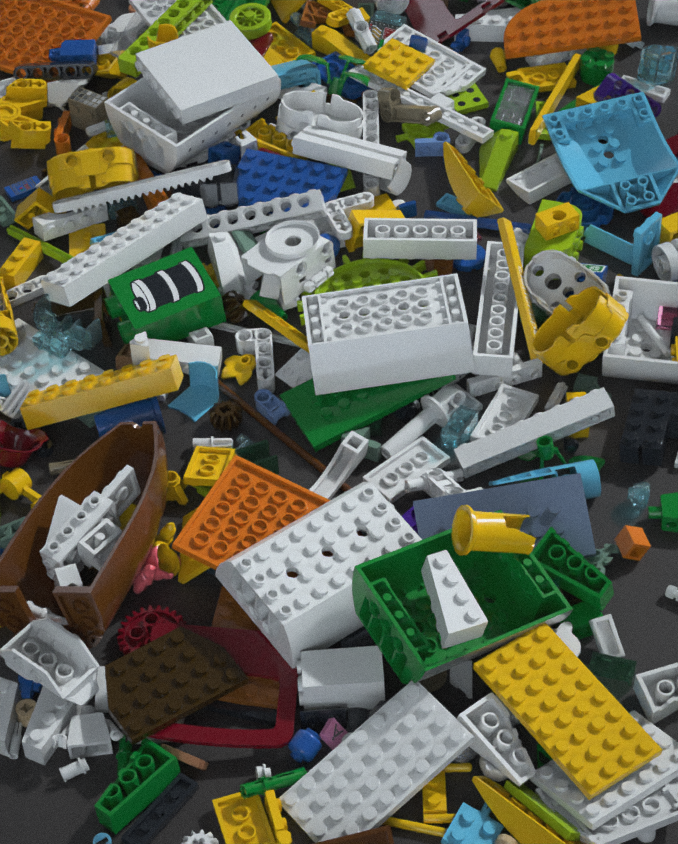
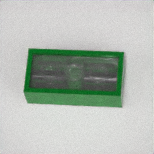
[489,78,540,145]

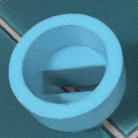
[93,833,112,844]

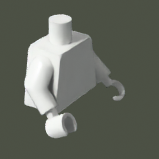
[52,705,124,759]

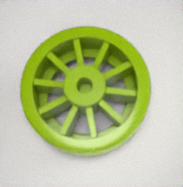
[229,3,272,40]

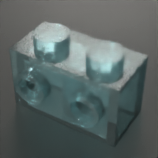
[440,405,478,452]

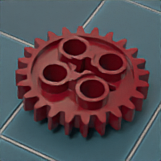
[117,605,186,656]

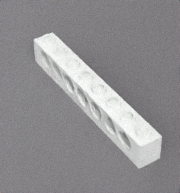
[180,189,327,249]

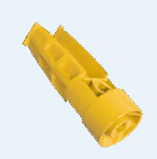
[0,276,18,356]

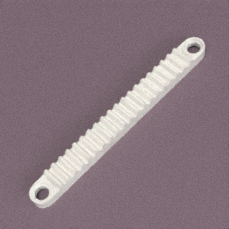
[52,160,232,213]

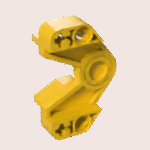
[0,78,51,149]

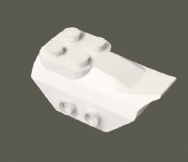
[0,618,99,706]

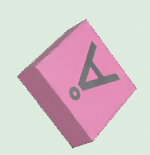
[319,718,348,750]

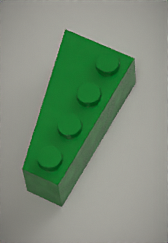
[532,527,614,611]

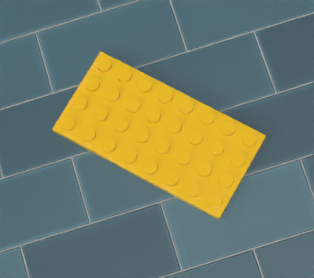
[473,623,662,800]

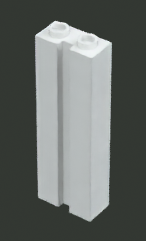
[291,125,407,180]

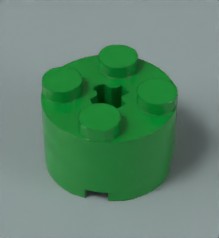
[580,47,615,86]

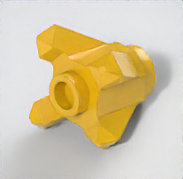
[166,471,188,505]

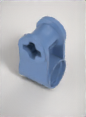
[254,389,290,425]

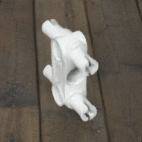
[404,467,483,498]

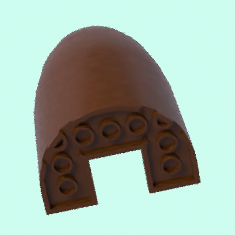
[0,421,168,650]

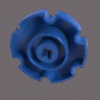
[556,187,614,231]

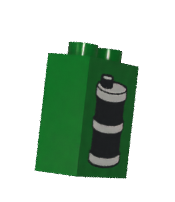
[103,247,226,345]

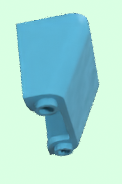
[271,60,321,90]

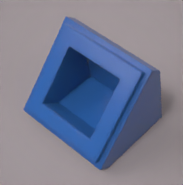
[409,34,428,53]
[396,200,417,218]

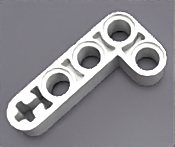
[235,328,275,393]

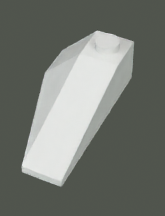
[457,692,537,786]

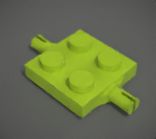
[396,121,449,149]

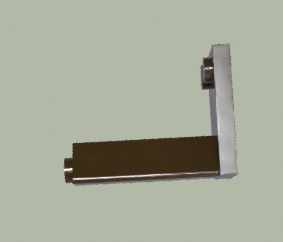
[31,286,112,348]

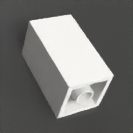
[297,646,385,711]

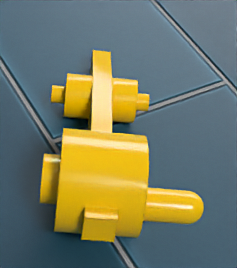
[0,467,42,508]

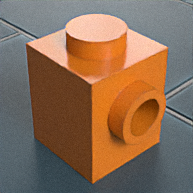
[614,525,651,561]

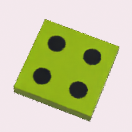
[446,83,489,114]

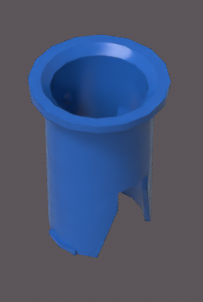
[94,396,166,437]

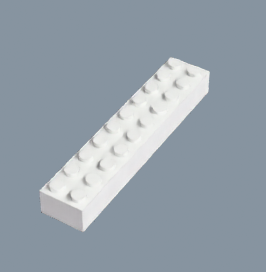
[40,193,208,307]
[472,241,525,377]

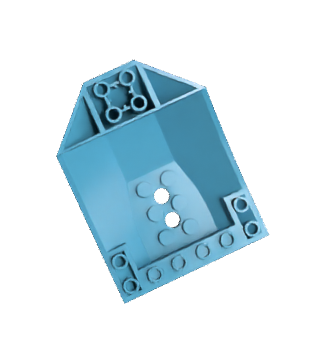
[542,91,678,213]

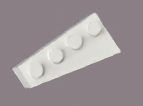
[421,550,488,649]
[633,662,678,724]

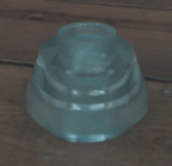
[627,482,651,510]

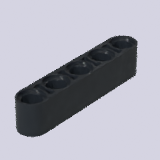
[13,60,98,80]

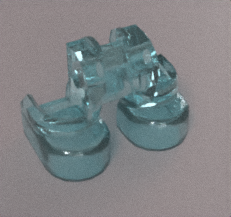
[32,293,102,359]

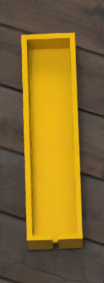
[20,354,184,430]

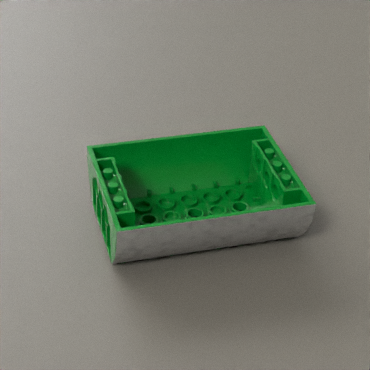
[352,509,573,684]

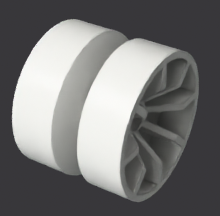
[652,238,678,282]

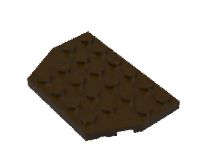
[105,627,248,745]

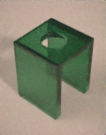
[235,439,279,475]

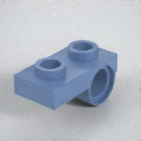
[415,132,450,157]

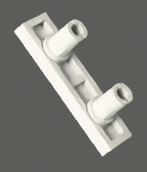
[467,352,543,397]

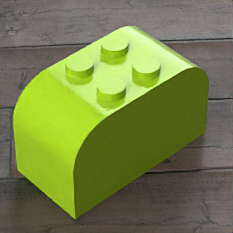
[524,199,584,280]

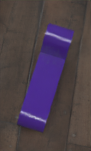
[594,73,662,117]

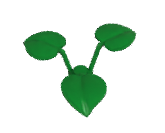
[296,54,370,97]
[518,436,605,483]

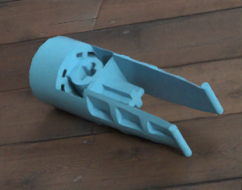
[489,459,601,499]

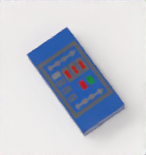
[4,176,41,202]

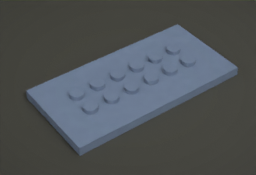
[413,473,596,558]

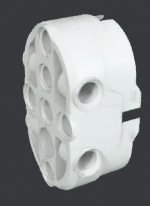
[276,91,364,140]
[524,250,611,316]

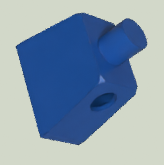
[208,141,241,164]

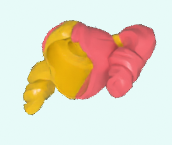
[133,522,181,594]

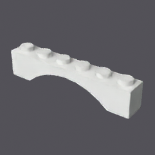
[309,431,369,500]

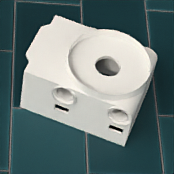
[241,220,336,306]

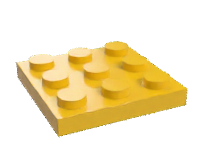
[364,38,435,90]

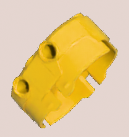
[47,147,139,200]
[532,286,629,376]

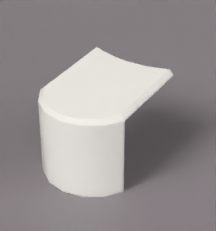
[380,156,412,196]

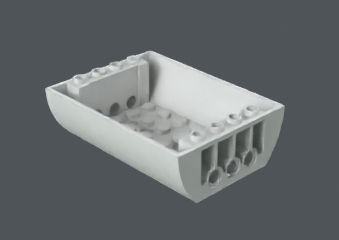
[302,273,474,395]
[602,276,678,384]

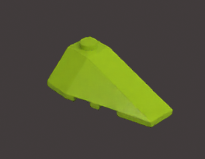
[479,129,519,192]

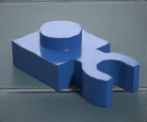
[450,28,471,54]

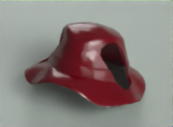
[0,420,48,468]

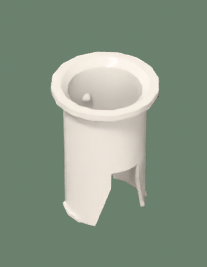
[647,0,678,26]

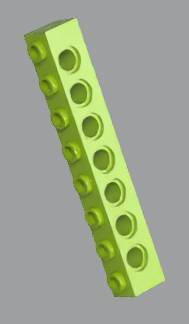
[118,0,213,78]

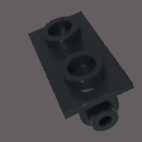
[300,707,347,731]

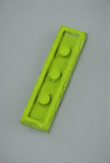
[504,780,581,841]

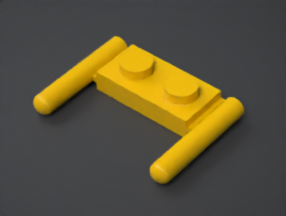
[422,763,472,824]

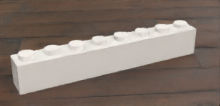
[454,387,615,478]

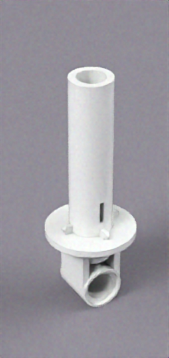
[381,385,466,460]

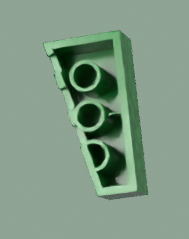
[94,738,181,835]

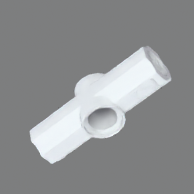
[346,8,378,55]

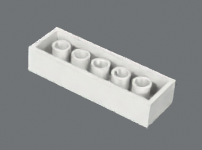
[363,218,477,260]

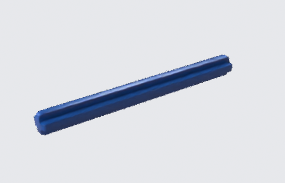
[424,210,531,235]

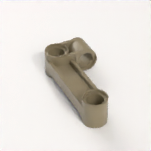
[377,88,442,126]

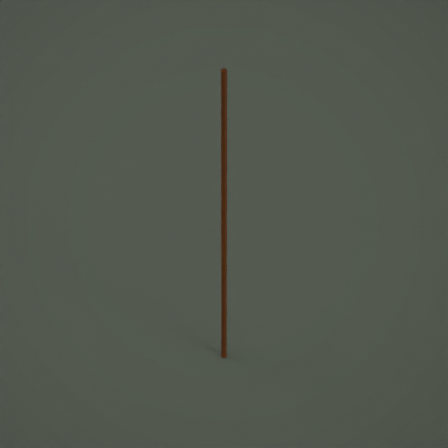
[218,379,352,492]

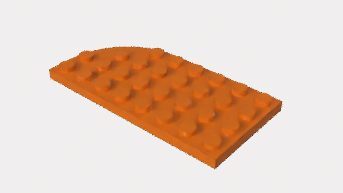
[504,0,642,59]

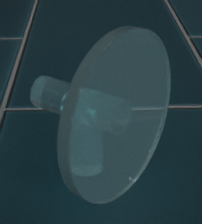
[290,12,318,43]

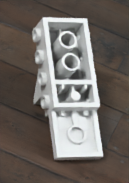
[40,465,141,586]

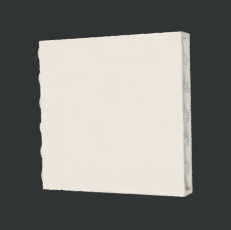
[135,20,279,125]

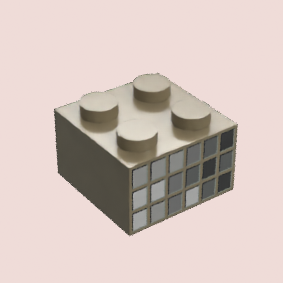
[68,87,109,131]

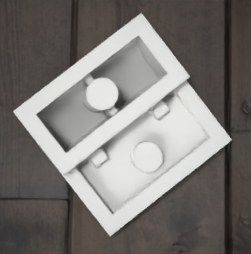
[77,518,122,571]

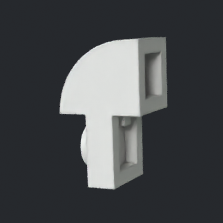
[186,327,214,346]

